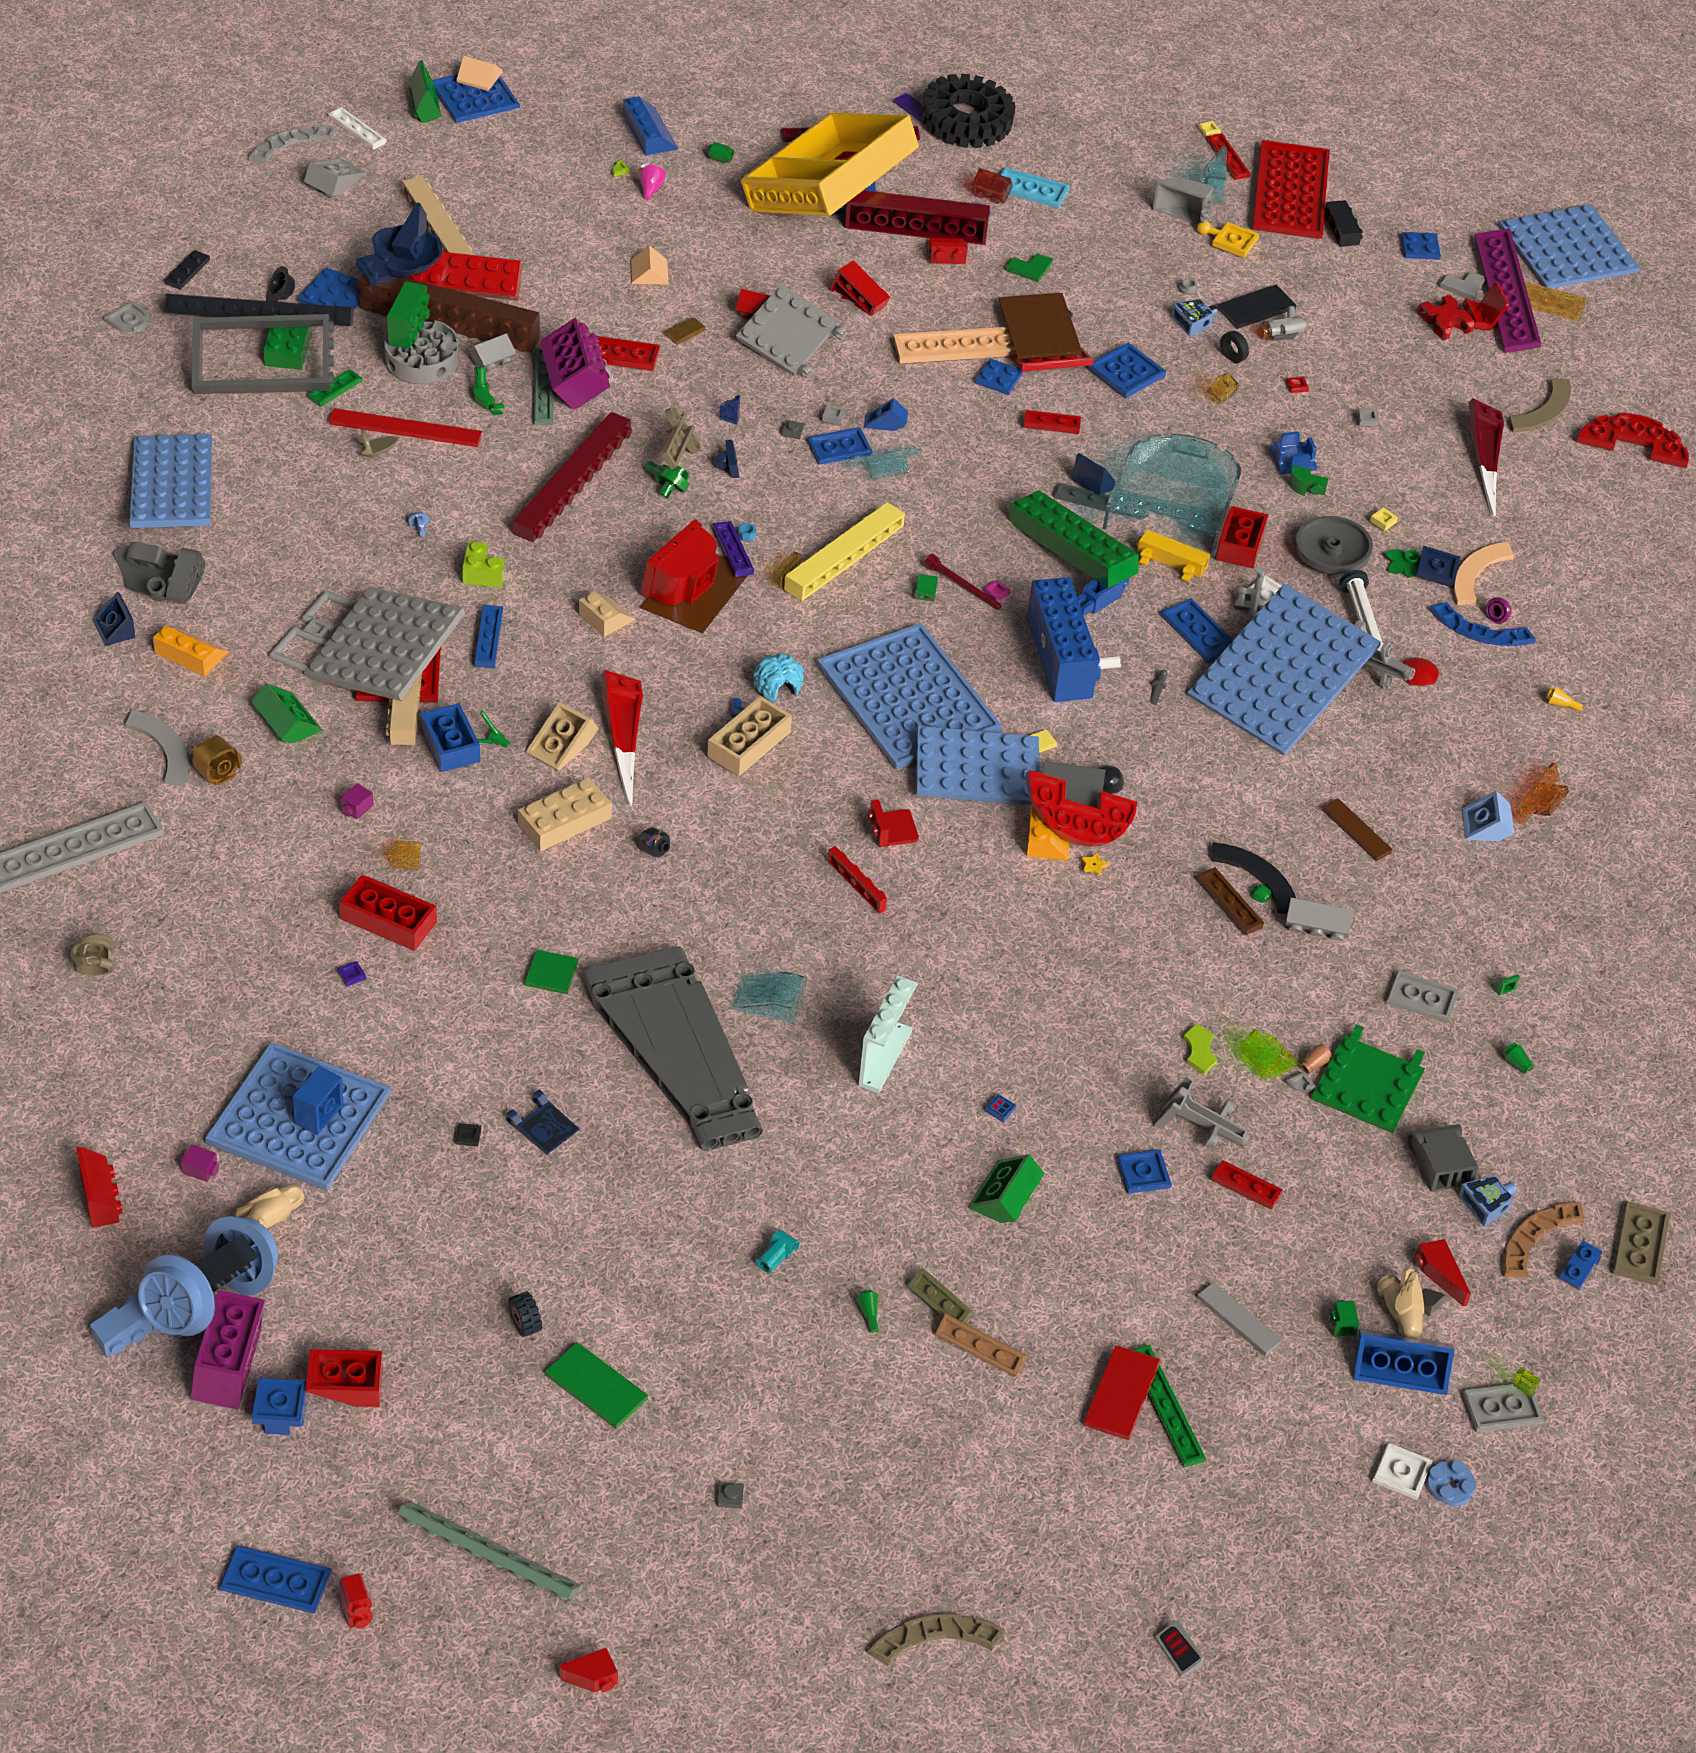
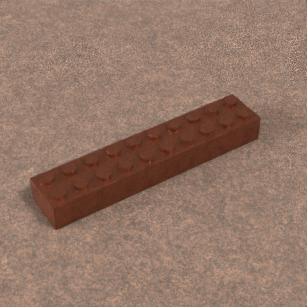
[359,275,540,353]

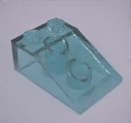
[1200,146,1227,205]
[731,972,807,1024]

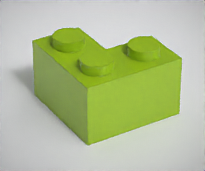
[462,541,505,588]

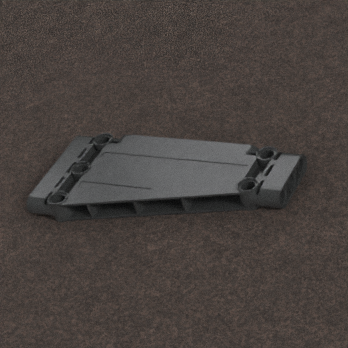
[583,946,763,1151]

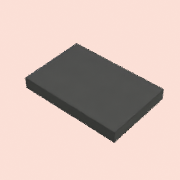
[1043,761,1105,808]

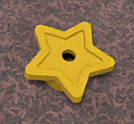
[1082,853,1108,875]

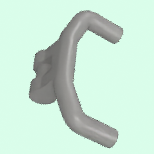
[1234,566,1265,623]

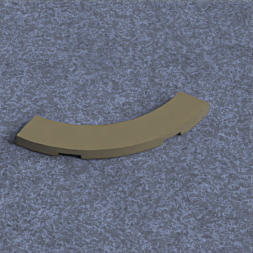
[1509,379,1571,432]
[868,1614,1006,1666]

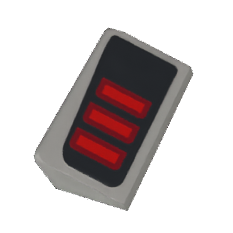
[1155,1620,1204,1677]

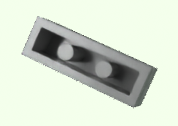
[1285,898,1354,941]

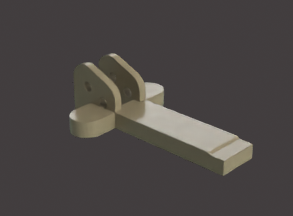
[661,406,701,470]

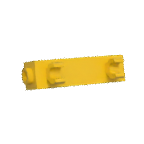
[1136,530,1210,582]

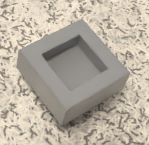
[822,404,846,425]
[1358,408,1379,427]

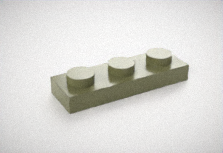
[908,1268,974,1323]

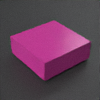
[983,580,1011,601]

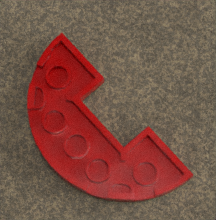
[1577,413,1689,468]
[1026,770,1137,847]

